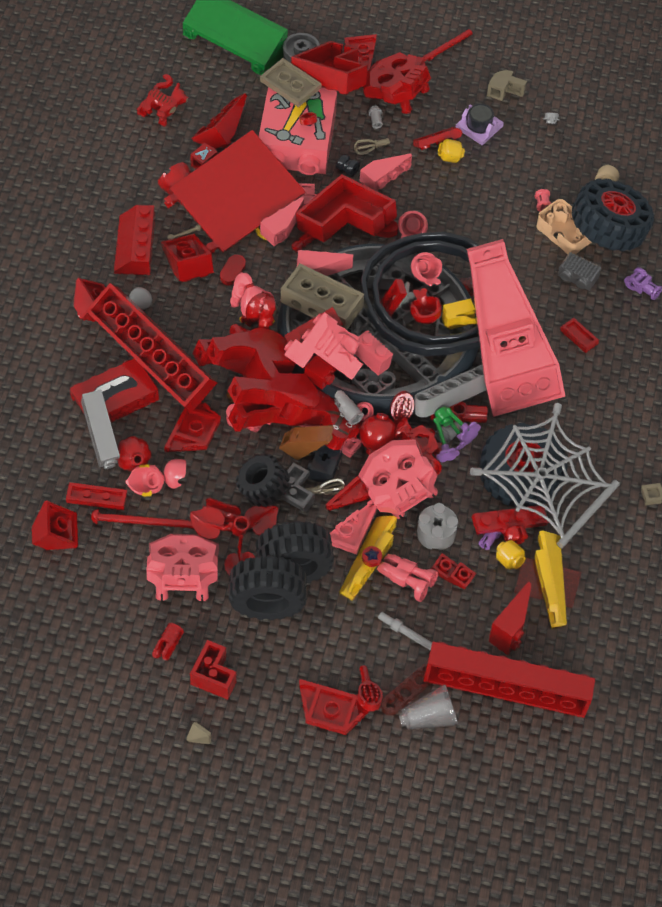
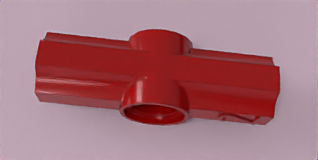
[429,401,487,423]

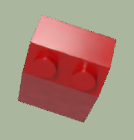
[161,234,214,282]
[488,581,532,655]

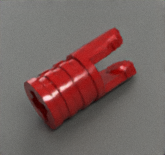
[152,623,184,661]

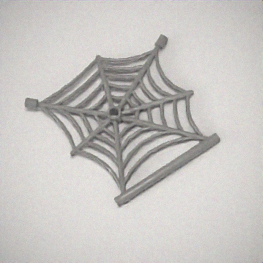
[470,403,620,548]

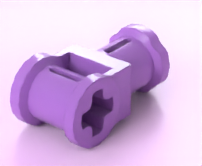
[624,267,662,300]

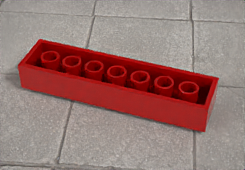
[86,283,217,411]
[423,642,595,718]

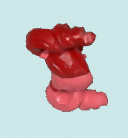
[230,272,276,329]

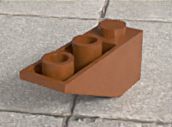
[279,425,334,460]

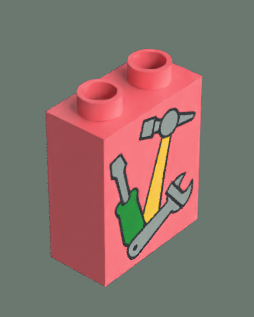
[259,87,337,175]

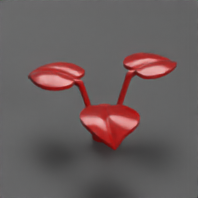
[190,505,278,576]

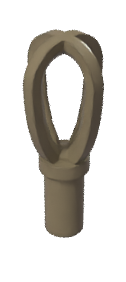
[354,138,390,155]
[305,478,345,495]

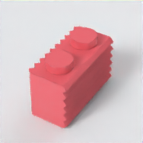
[355,331,393,376]

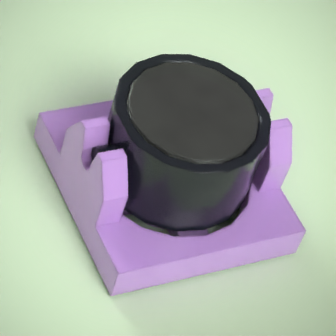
[456,104,504,145]

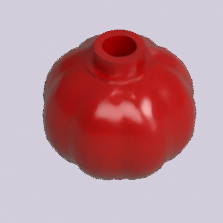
[117,436,152,472]

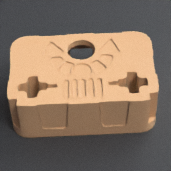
[536,199,592,254]

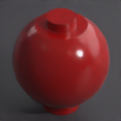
[359,413,396,455]

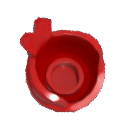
[410,288,442,324]

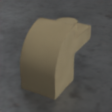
[487,70,527,101]

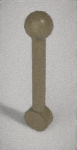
[167,224,202,240]

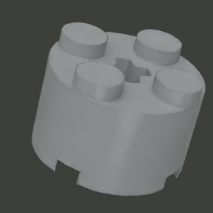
[417,503,458,550]

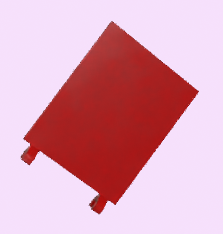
[164,130,306,254]

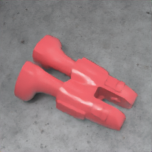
[377,554,438,602]

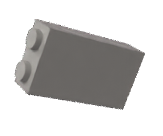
[81,390,120,469]

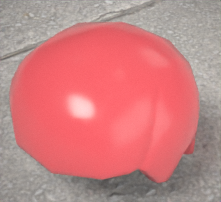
[163,459,186,489]

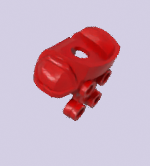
[394,418,442,475]

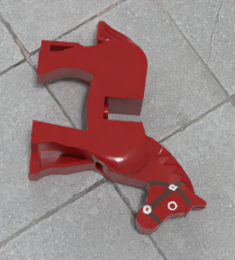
[192,324,363,450]

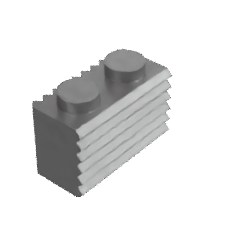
[558,252,601,291]

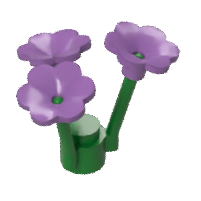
[433,406,481,462]

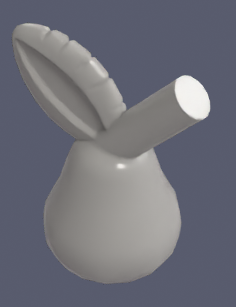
[129,287,152,310]

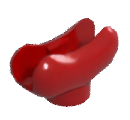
[202,498,241,524]

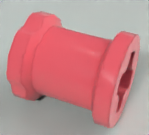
[535,189,552,212]

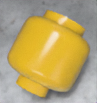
[438,139,465,163]
[496,540,525,570]

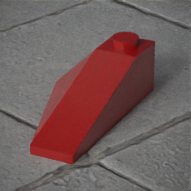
[191,93,247,149]

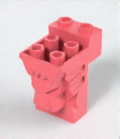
[284,312,363,380]

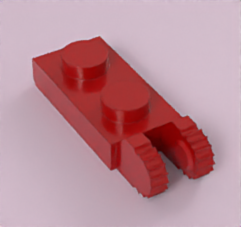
[413,127,463,150]

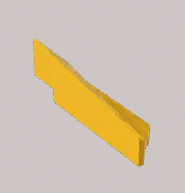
[339,516,397,601]

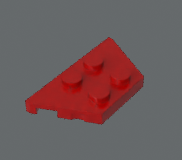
[164,402,221,452]
[299,679,370,735]

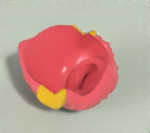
[126,464,165,497]

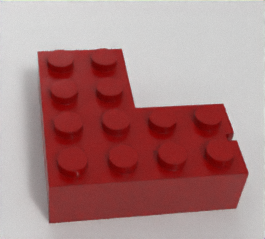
[291,41,367,94]
[295,174,397,243]

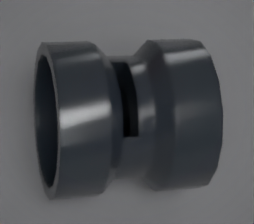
[336,154,360,177]

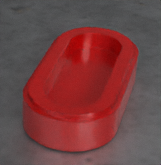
[220,255,246,285]

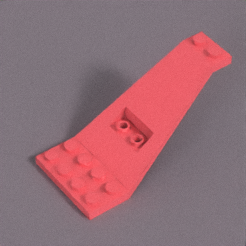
[467,239,566,417]

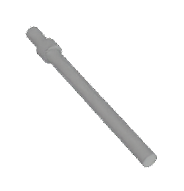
[378,612,432,650]

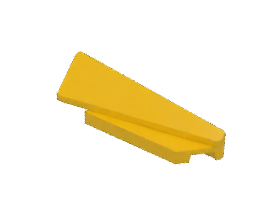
[534,531,567,628]

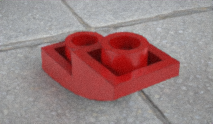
[431,553,476,589]

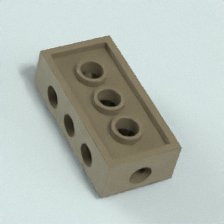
[281,263,364,330]

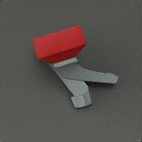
[381,279,416,316]

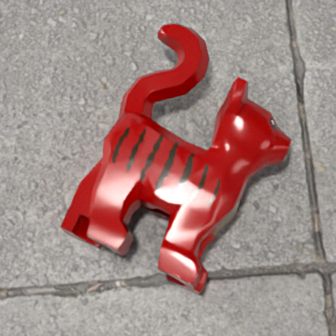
[137,74,188,127]

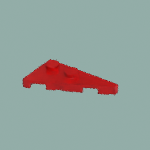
[326,476,387,511]

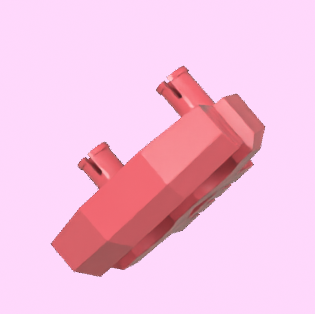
[358,440,438,519]
[147,534,219,601]

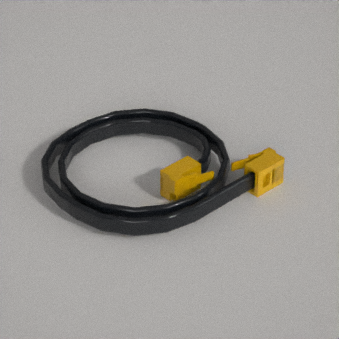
[360,232,524,356]

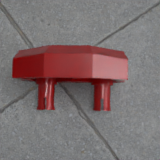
[363,52,431,114]

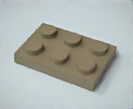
[260,58,322,107]

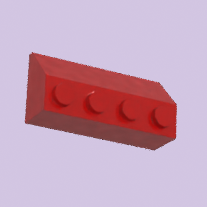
[114,205,155,275]

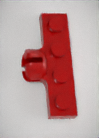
[471,506,549,545]

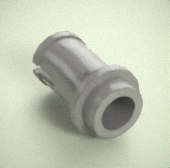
[368,106,383,129]

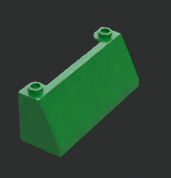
[183,0,288,75]

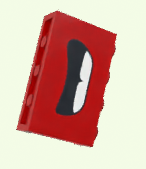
[70,359,159,422]

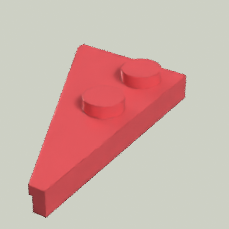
[330,500,377,555]

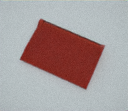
[514,557,582,608]

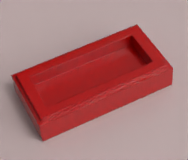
[560,317,599,353]

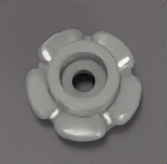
[543,113,560,124]

